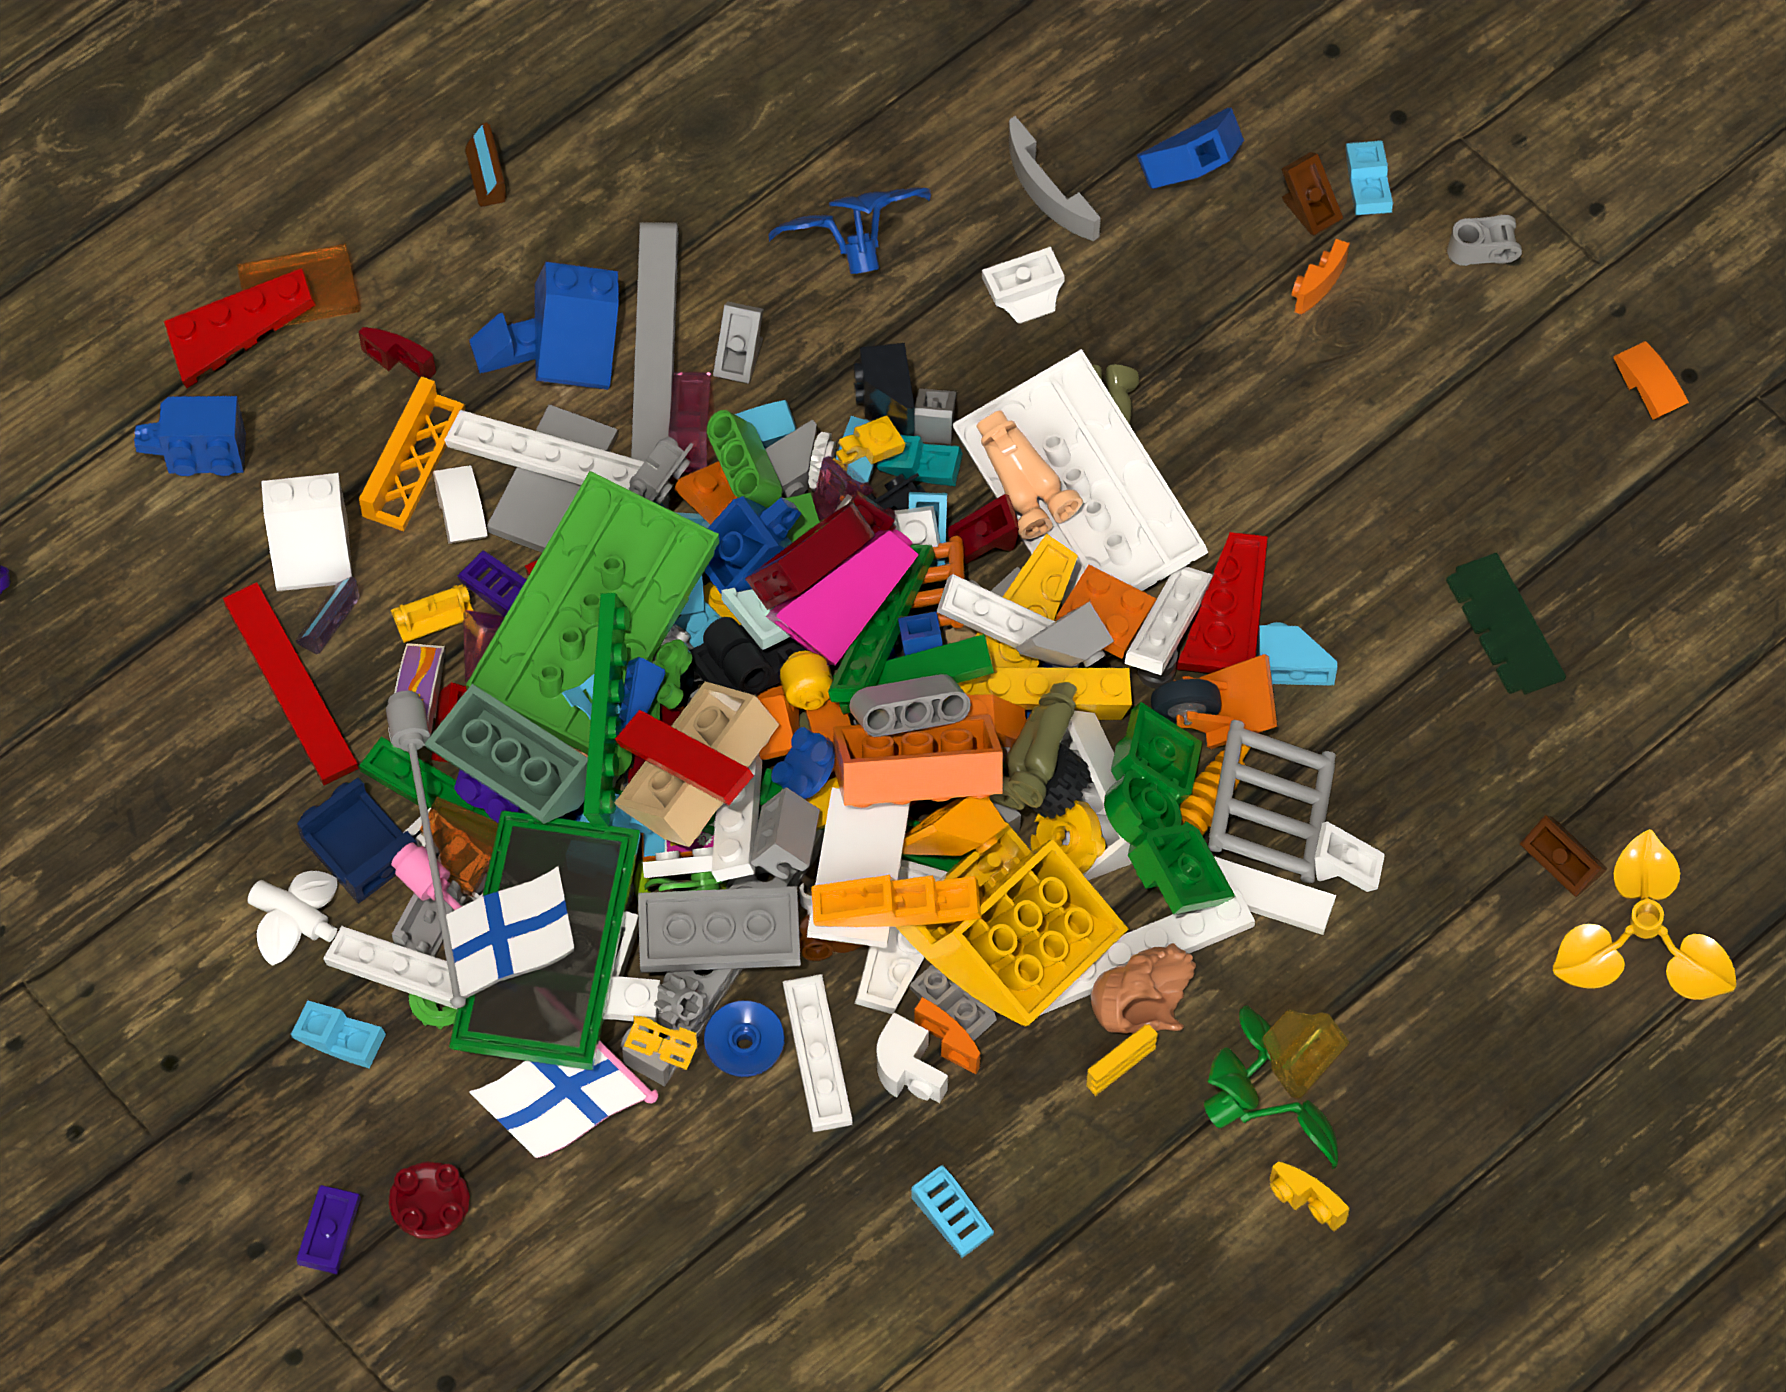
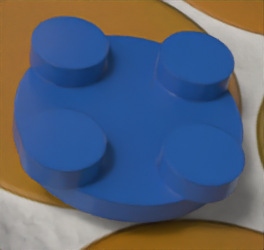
[771,727,835,799]

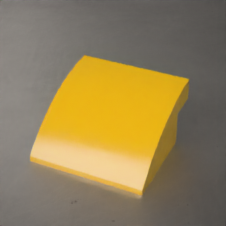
[895,822,1129,1026]

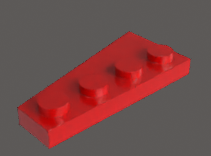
[164,268,316,388]
[1176,532,1268,673]

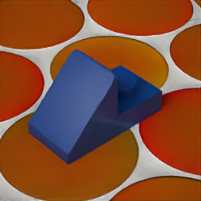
[469,312,536,374]

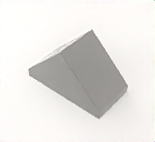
[914,388,957,444]

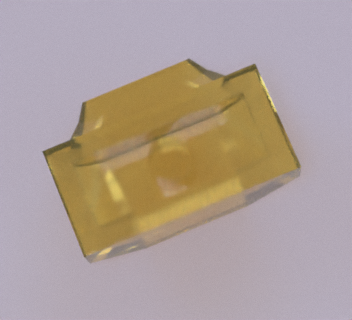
[1262,1009,1350,1099]

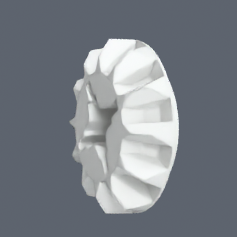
[808,432,836,493]

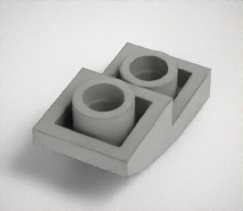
[909,965,997,1041]

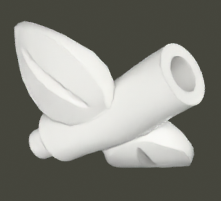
[248,871,338,966]

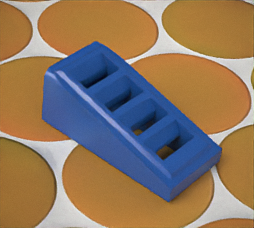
[619,657,666,731]

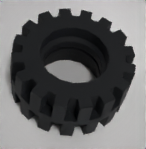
[1028,743,1090,819]

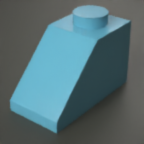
[1257,622,1337,685]

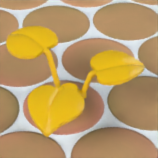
[1552,830,1736,1000]

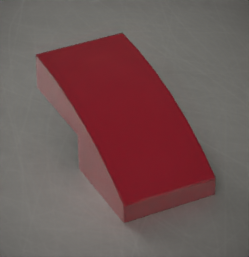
[358,327,436,379]

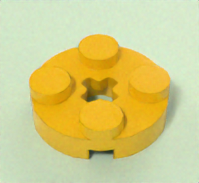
[1030,800,1106,874]

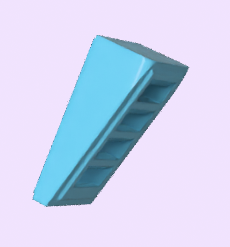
[911,1165,994,1258]

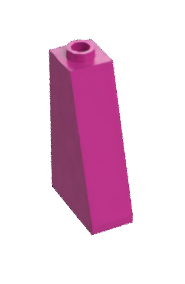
[766,529,919,665]

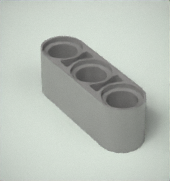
[849,674,971,737]

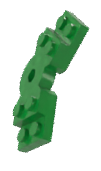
[1104,702,1235,915]

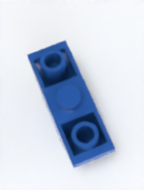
[1137,107,1244,188]

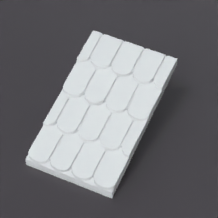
[952,349,1208,606]

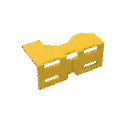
[624,1016,698,1070]

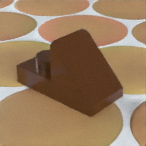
[1281,152,1343,235]

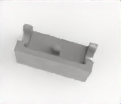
[750,787,820,879]
[392,881,466,957]

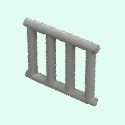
[1208,720,1336,883]

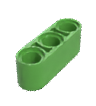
[707,410,782,508]

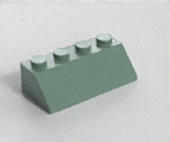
[424,684,588,824]

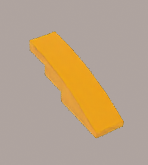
[811,875,981,927]

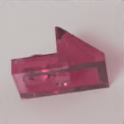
[813,455,874,521]

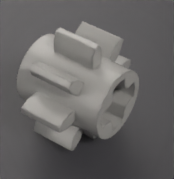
[654,974,707,1026]

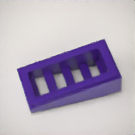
[457,550,527,618]

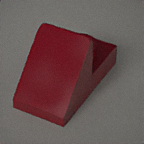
[946,494,1019,564]

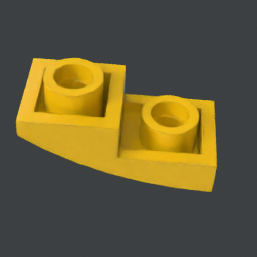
[1270,1161,1349,1231]

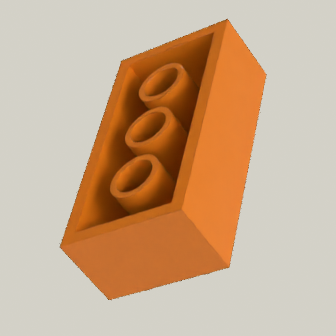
[833,715,1002,808]

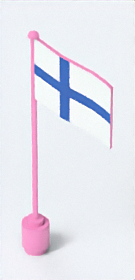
[391,842,658,1158]

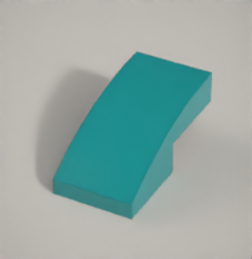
[877,435,963,486]

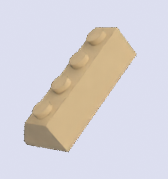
[614,682,780,847]

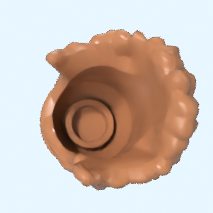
[1091,943,1196,1034]

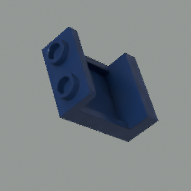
[297,778,418,904]

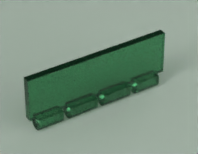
[1446,552,1566,695]

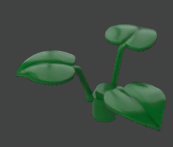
[1204,1005,1338,1169]

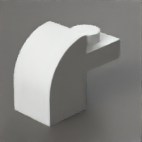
[877,1013,948,1103]

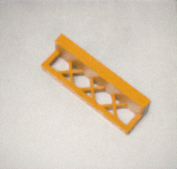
[359,376,465,531]

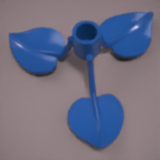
[768,187,931,274]

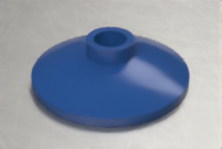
[704,1001,784,1077]

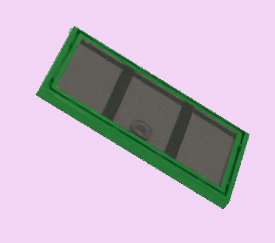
[449,811,641,1070]

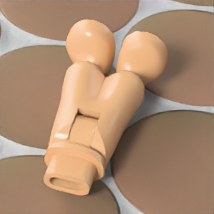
[976,410,1083,539]

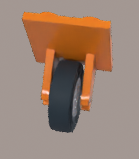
[1151,654,1277,750]

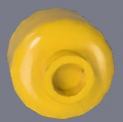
[780,650,833,710]

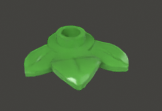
[644,871,723,892]

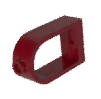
[745,502,876,610]

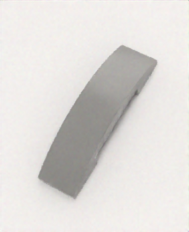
[1009,116,1101,241]

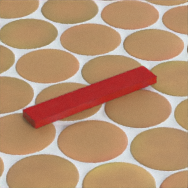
[223,582,358,786]

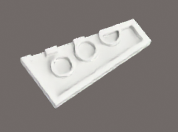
[855,859,947,1014]

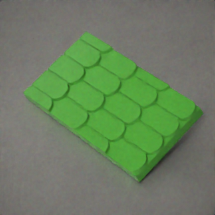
[466,471,719,755]

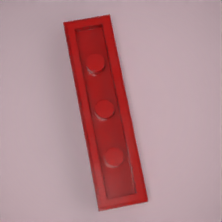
[615,710,754,806]

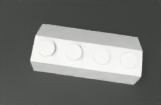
[1061,711,1132,880]

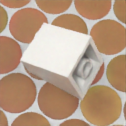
[261,473,353,591]

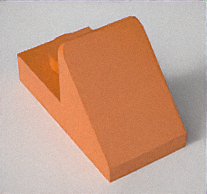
[757,686,799,761]

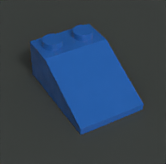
[535,262,619,390]

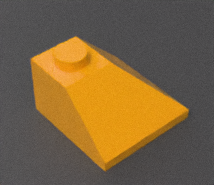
[902,796,1007,856]

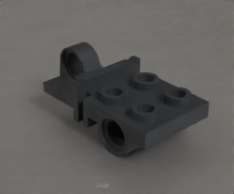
[689,617,807,695]

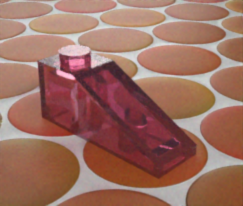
[668,372,711,472]

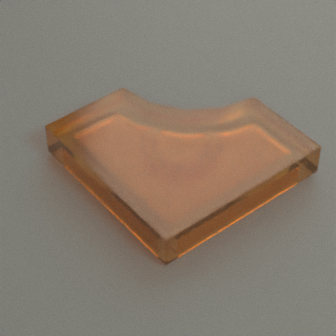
[420,797,498,897]

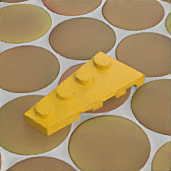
[976,533,1078,668]

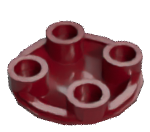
[389,1162,470,1239]

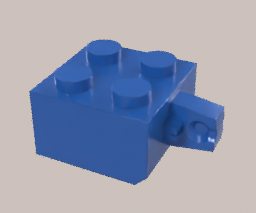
[134,396,246,476]
[704,496,801,595]

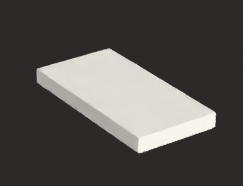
[807,787,910,948]

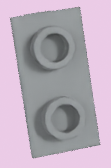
[629,437,693,504]

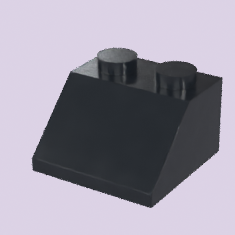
[853,343,915,436]

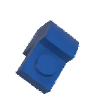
[898,612,943,656]

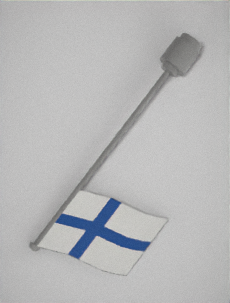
[386,691,574,1008]

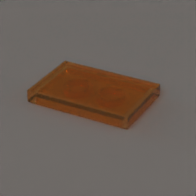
[237,243,360,327]

